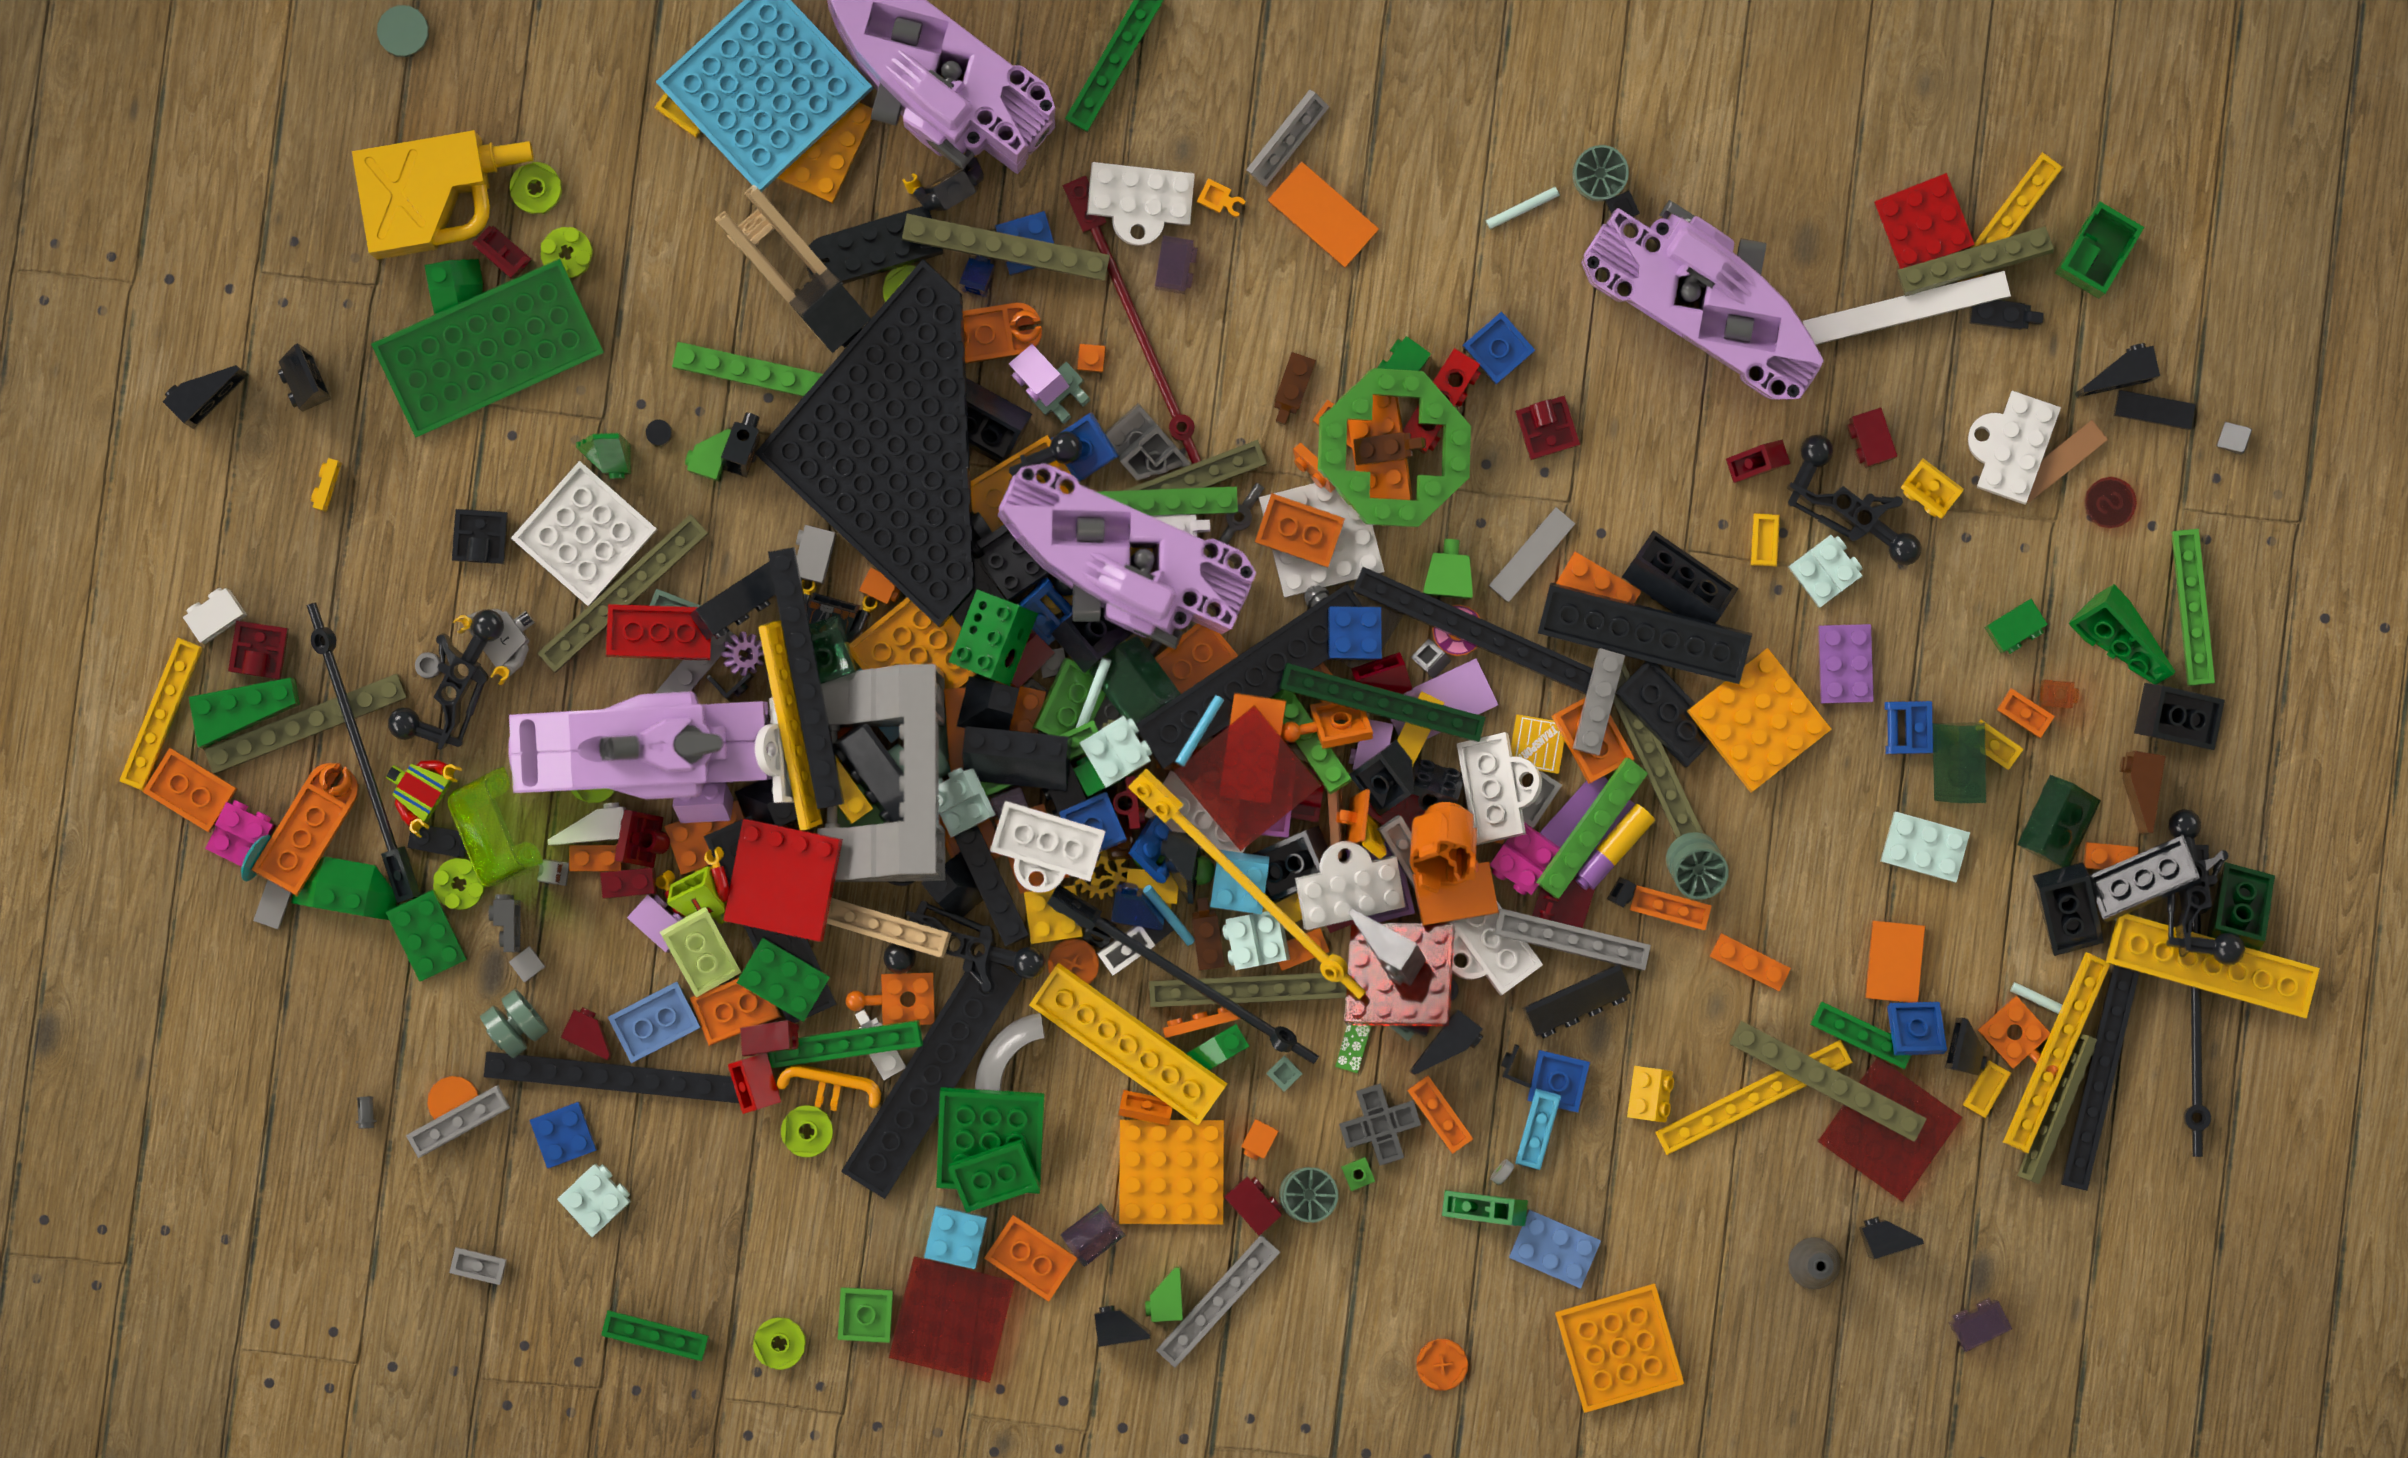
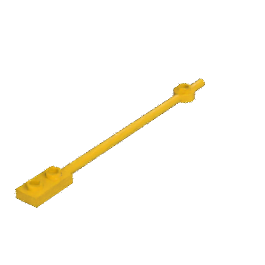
[1128,769,1366,999]

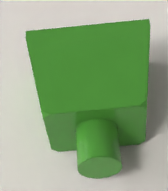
[1423,539,1473,599]

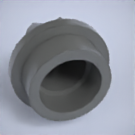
[1304,585,1329,608]

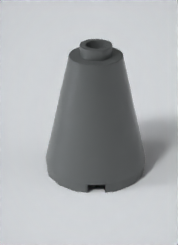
[1788,1237,1840,1289]

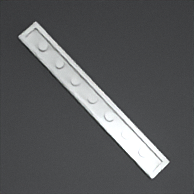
[1803,271,2011,345]

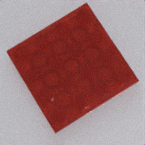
[1174,705,1321,851]
[1344,923,1455,1026]
[1817,1057,1963,1202]
[889,1256,1015,1383]

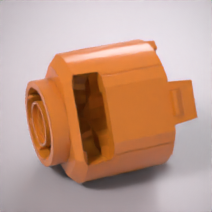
[1410,802,1478,894]

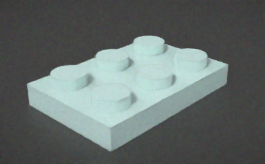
[1880,811,1970,883]

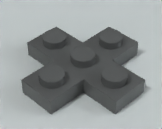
[1339,1083,1421,1166]

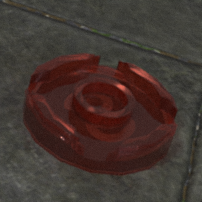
[2084,477,2137,529]

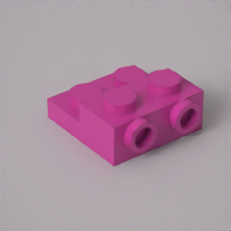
[205,800,276,867]
[1490,822,1560,895]

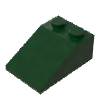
[2207,862,2275,951]

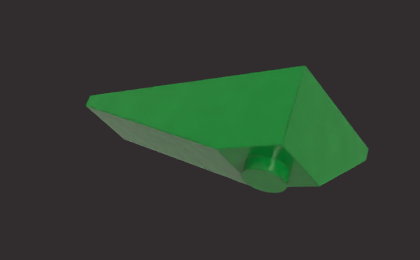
[424,259,484,314]
[576,433,631,479]
[2069,584,2175,684]

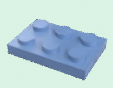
[608,981,701,1063]
[1509,1210,1601,1288]

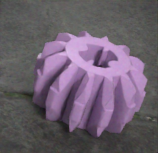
[721,631,764,676]

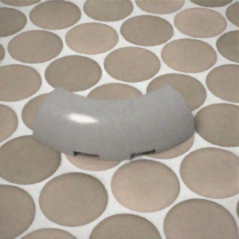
[975,1013,1045,1091]

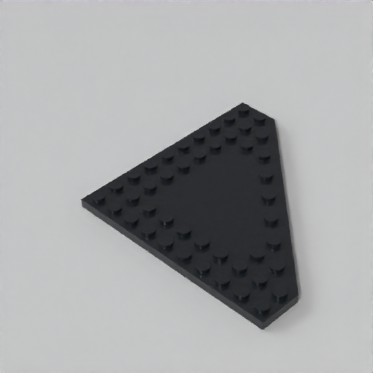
[755,259,975,627]

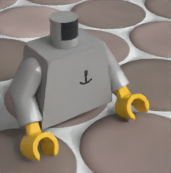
[453,609,535,685]

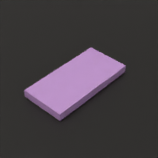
[1390,658,1498,739]

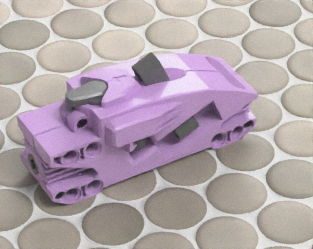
[827,0,1055,174]
[1581,200,1824,399]
[997,464,1256,649]
[509,692,772,799]

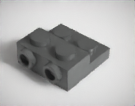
[489,895,521,952]

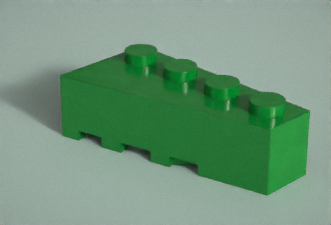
[189,678,300,749]

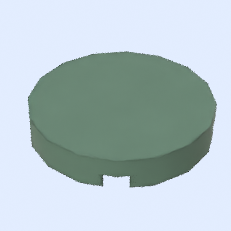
[377,5,429,57]

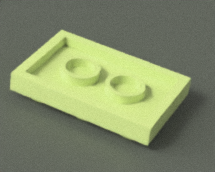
[660,907,742,997]

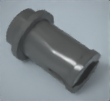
[356,1096,376,1129]

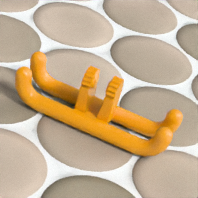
[777,1064,881,1111]

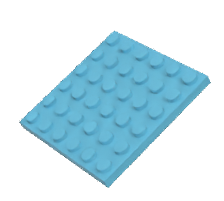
[656,0,874,192]

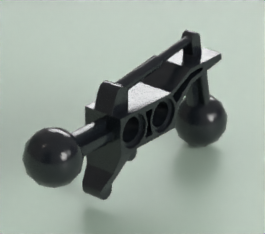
[1009,431,1083,596]
[1787,434,1922,566]
[388,609,504,750]
[2166,809,2245,965]
[883,901,1045,992]

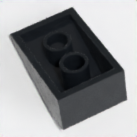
[278,343,331,411]
[2075,343,2160,398]
[162,365,249,429]
[1051,607,1134,673]
[2134,683,2225,750]
[1253,826,1328,901]
[2033,862,2104,956]
[1409,1010,1483,1075]

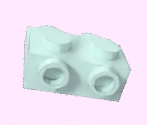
[1788,535,1863,608]
[1080,716,1153,788]
[939,767,995,837]
[1223,911,1290,970]
[557,1163,631,1237]

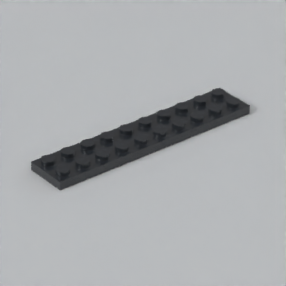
[1135,584,1363,769]
[841,951,1023,1199]

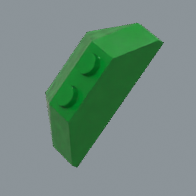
[291,856,397,921]

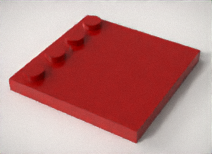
[723,819,843,942]

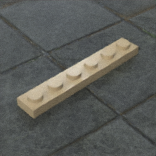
[827,898,951,958]

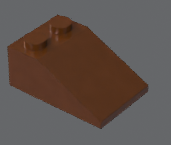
[2120,751,2166,835]

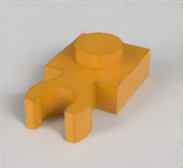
[1197,178,1246,218]

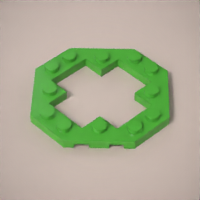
[1318,368,1471,527]

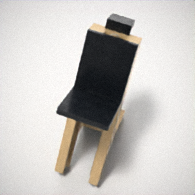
[715,185,871,353]

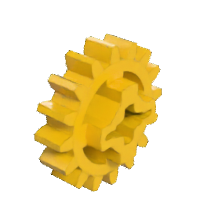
[1074,850,1128,900]

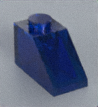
[959,255,995,297]
[1111,883,1164,930]

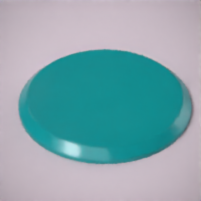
[241,835,271,881]

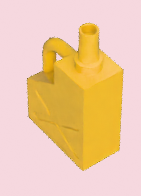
[352,130,534,260]

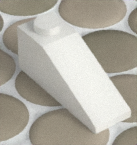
[548,802,626,846]

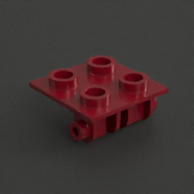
[1532,876,1595,928]

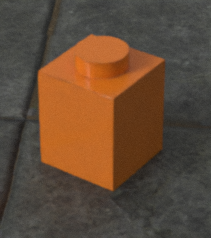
[859,567,901,606]
[1241,1119,1278,1161]

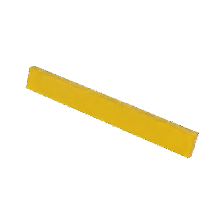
[758,621,822,830]
[2003,952,2111,1153]
[1655,1040,1852,1155]

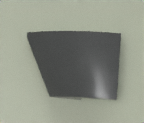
[1105,403,1191,480]

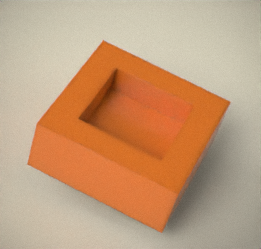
[1077,344,1106,373]

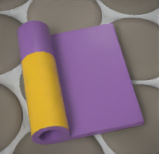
[1540,776,1655,890]

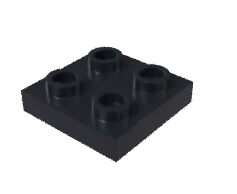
[452,509,508,564]
[1413,758,1463,811]

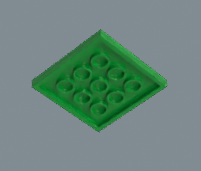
[936,1087,1045,1194]

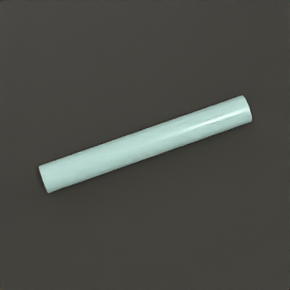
[1486,187,1560,229]
[1076,657,1111,728]
[2010,982,2062,1014]

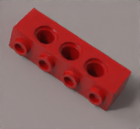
[1403,348,1481,454]

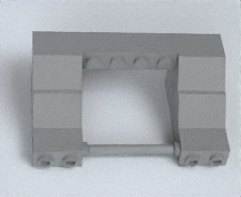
[818,664,945,882]

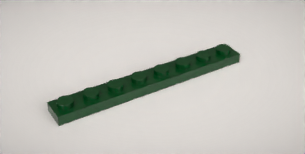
[1279,663,1486,742]

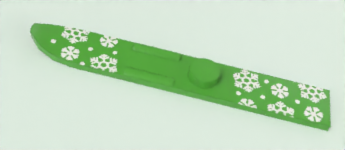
[1335,921,1395,1073]

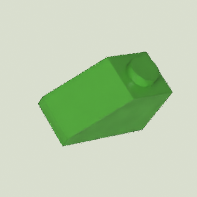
[685,429,731,482]
[1145,1267,1183,1322]

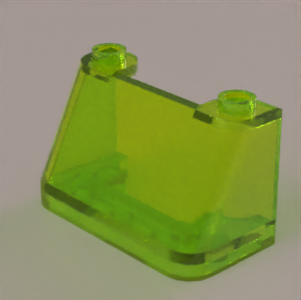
[448,766,544,887]

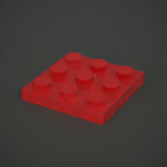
[1874,173,1975,269]

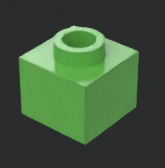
[1341,1157,1375,1191]

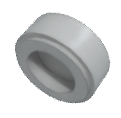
[415,652,440,679]
[1490,1159,1514,1185]

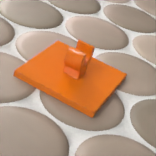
[1336,789,1370,849]

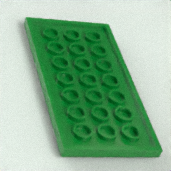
[371,258,604,438]

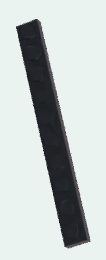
[768,547,844,809]
[1352,567,1593,695]
[2061,965,2140,1191]
[484,1051,739,1103]

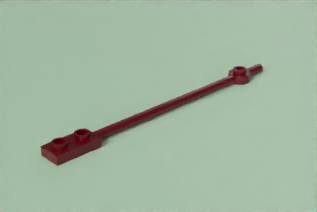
[1062,175,1202,464]

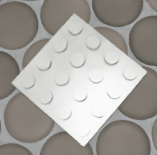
[511,461,658,606]
[1259,483,1384,598]

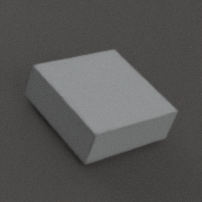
[509,946,546,983]

